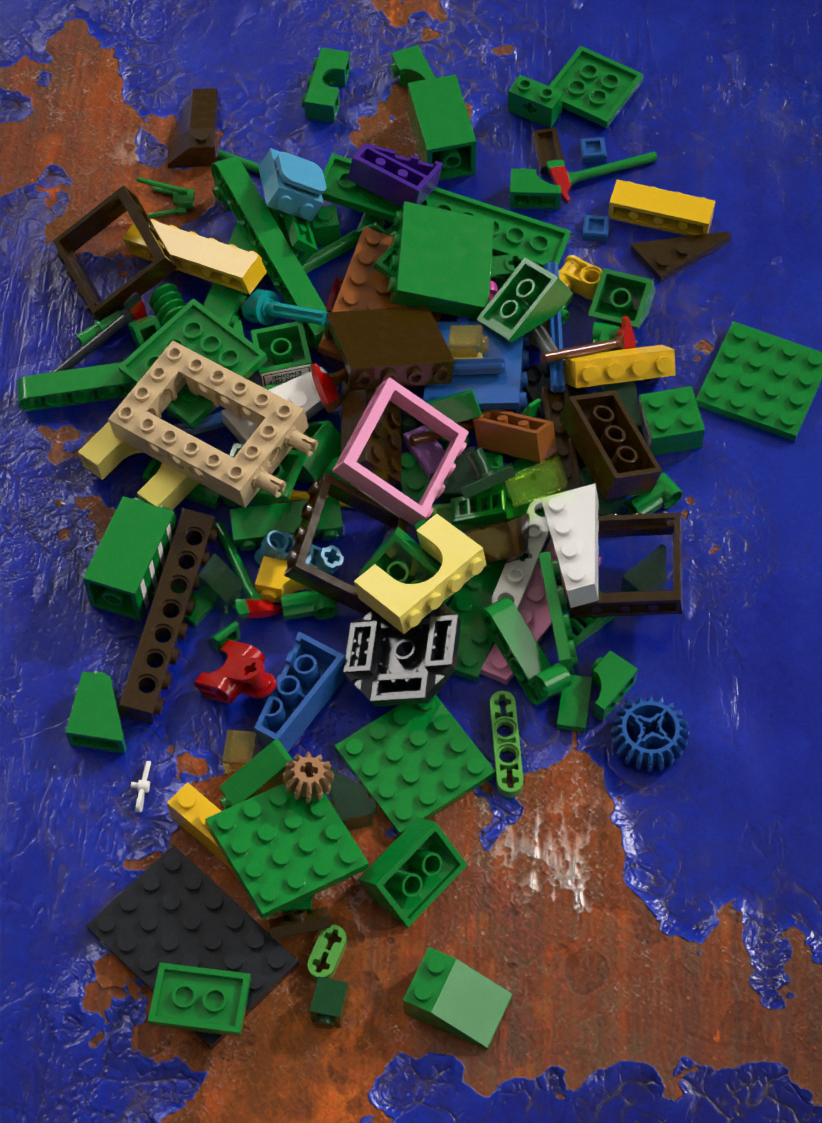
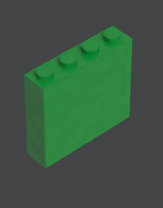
[388,202,494,320]

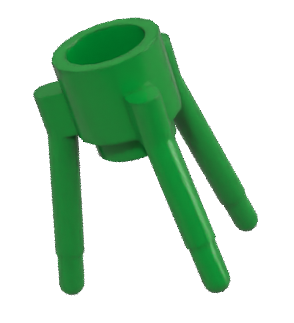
[136,177,195,218]

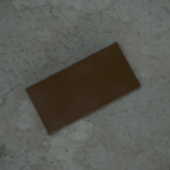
[532,128,565,174]

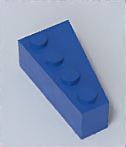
[254,632,347,752]

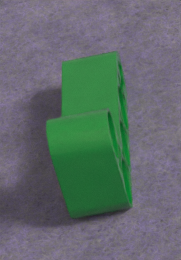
[481,597,572,706]

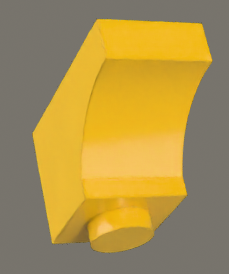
[255,556,318,603]

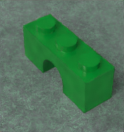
[302,48,351,123]

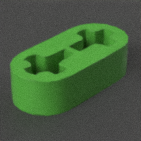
[307,925,347,982]

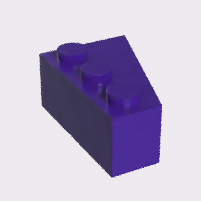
[348,143,443,207]

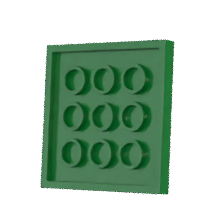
[118,299,268,430]
[696,321,822,441]
[334,695,496,836]
[205,783,369,920]

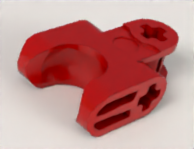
[193,640,277,704]

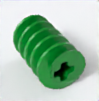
[149,283,186,326]

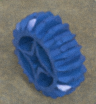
[610,695,689,772]

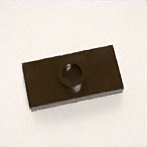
[268,907,331,939]

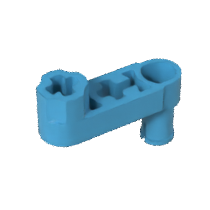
[254,530,344,575]

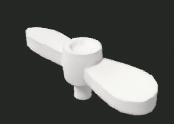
[131,761,151,813]

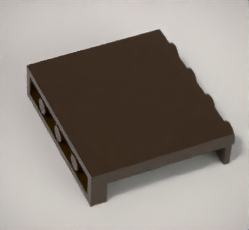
[324,306,455,391]

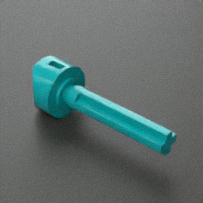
[242,289,326,326]

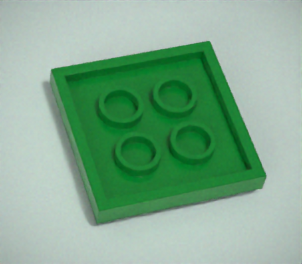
[549,46,644,128]

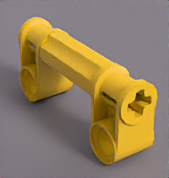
[530,255,602,347]

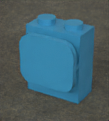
[258,148,327,221]

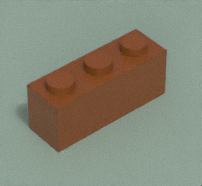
[473,409,557,463]

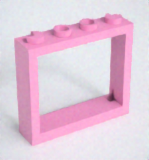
[333,377,469,526]

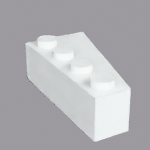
[221,367,339,444]
[541,484,599,608]

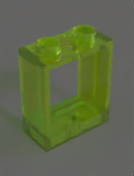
[504,456,568,507]

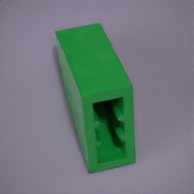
[65,671,127,753]
[219,738,293,810]

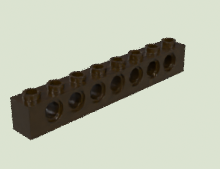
[119,508,219,724]

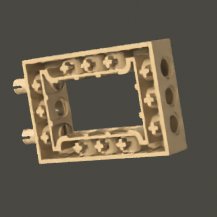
[108,341,318,508]

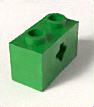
[508,75,563,128]

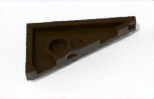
[630,231,731,283]

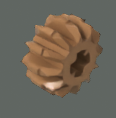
[283,751,334,804]

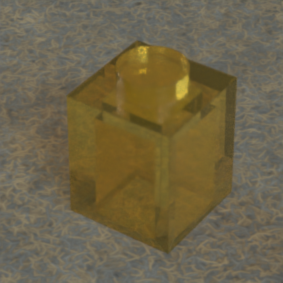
[448,325,489,359]
[222,730,258,776]

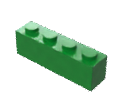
[230,497,344,551]

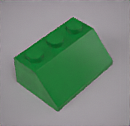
[358,527,455,604]
[358,817,467,928]

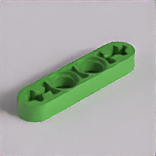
[490,691,523,798]

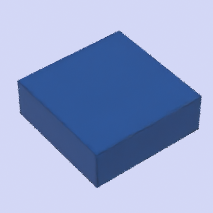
[579,137,607,163]
[582,215,610,242]

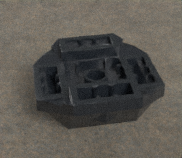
[343,602,462,707]

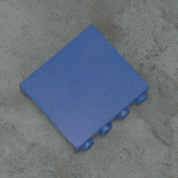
[423,321,530,414]

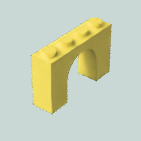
[78,422,199,511]
[354,514,486,634]

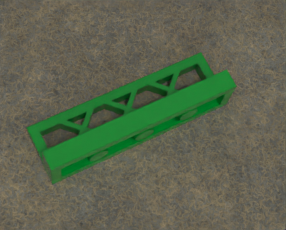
[280,211,318,266]

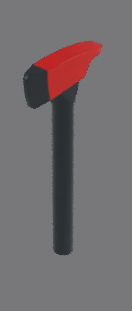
[52,292,147,372]

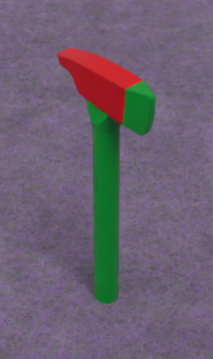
[546,151,657,204]
[215,522,283,618]

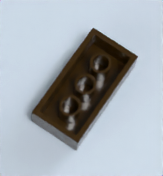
[341,378,402,486]
[559,390,662,500]

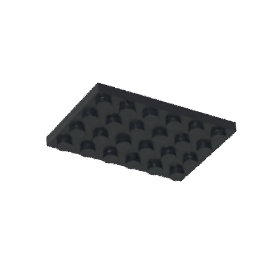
[86,845,299,1050]

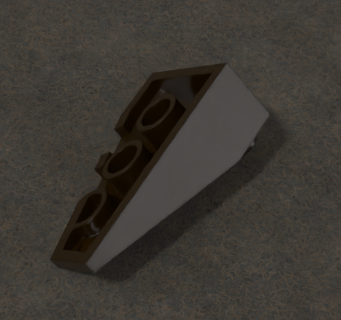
[167,88,218,168]
[419,513,530,564]

